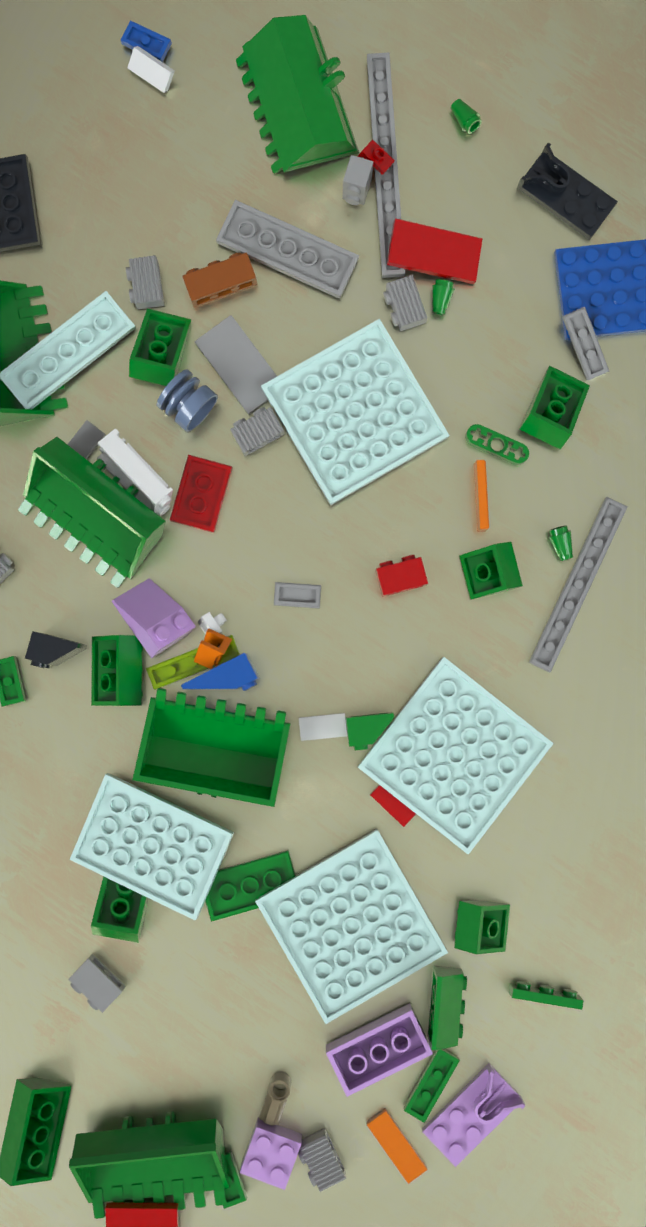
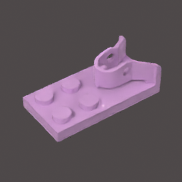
[422,1063,525,1167]

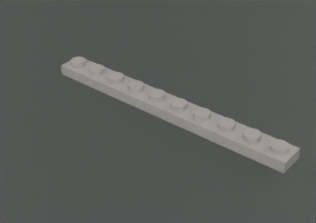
[367,52,405,278]

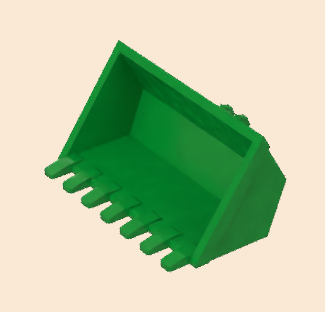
[236,15,360,173]
[132,688,291,807]

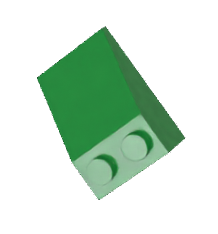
[129,308,191,386]
[519,365,590,450]
[91,876,148,943]

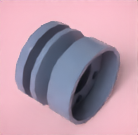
[156,369,218,432]

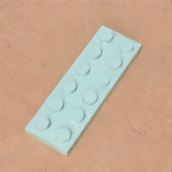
[0,291,136,409]

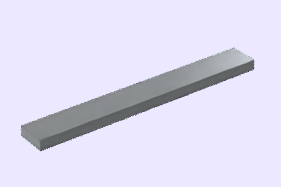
[528,497,628,673]

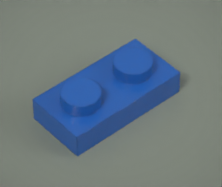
[121,20,172,62]

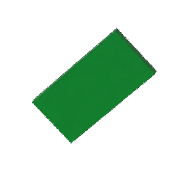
[205,850,296,922]

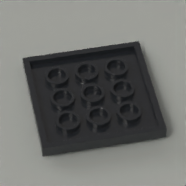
[0,154,41,252]

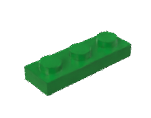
[508,981,584,1010]
[403,1049,460,1123]

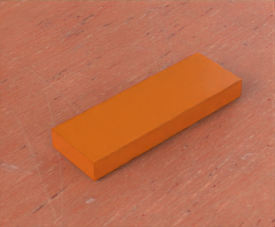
[474,460,489,532]
[366,1108,427,1184]

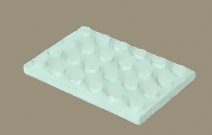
[70,773,234,920]

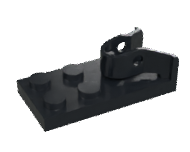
[517,143,618,240]

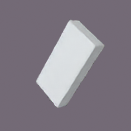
[127,46,175,93]
[299,713,347,741]

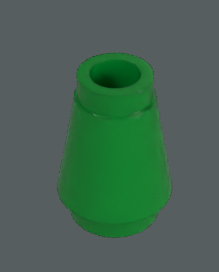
[450,99,482,134]
[432,279,455,315]
[548,525,573,561]

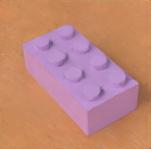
[326,1003,433,1097]

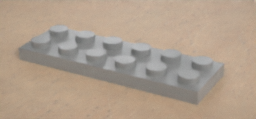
[216,200,359,299]

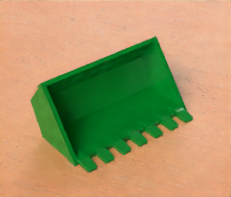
[0,280,68,426]
[18,437,166,588]
[69,1111,230,1219]

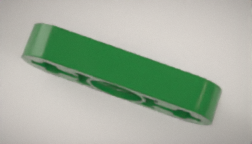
[465,424,529,465]

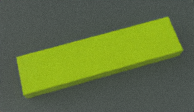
[146,635,240,690]

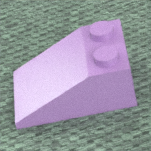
[111,578,196,658]

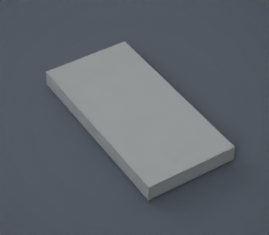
[194,315,277,415]

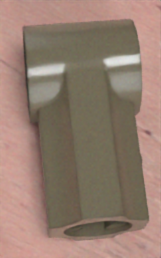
[259,1072,291,1126]

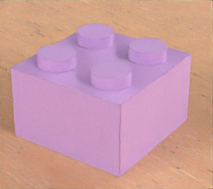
[240,1117,302,1190]

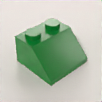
[459,542,523,600]
[345,712,394,751]
[454,900,510,955]

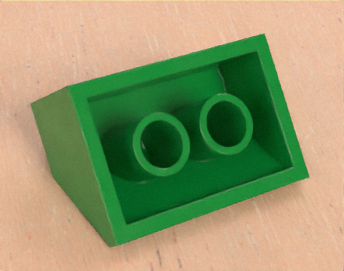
[91,635,143,706]
[427,966,467,1050]

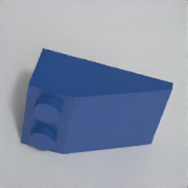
[181,653,260,691]

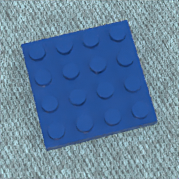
[554,239,646,340]

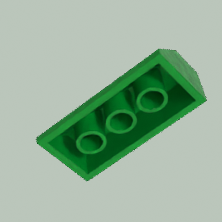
[0,1077,71,1186]

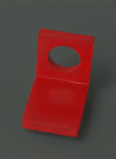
[357,139,395,175]

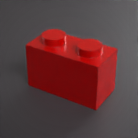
[375,555,428,597]

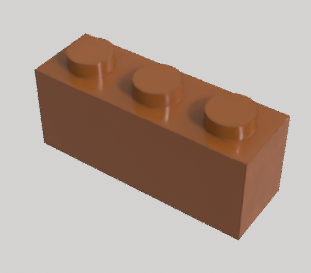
[182,252,257,308]

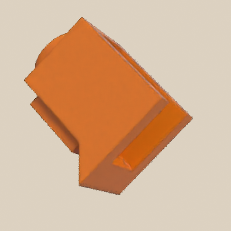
[194,628,232,669]

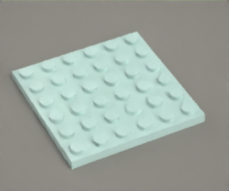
[261,319,450,505]
[357,657,554,855]
[255,829,448,1024]

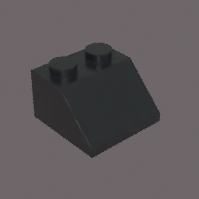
[25,631,87,669]

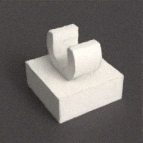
[198,612,227,635]

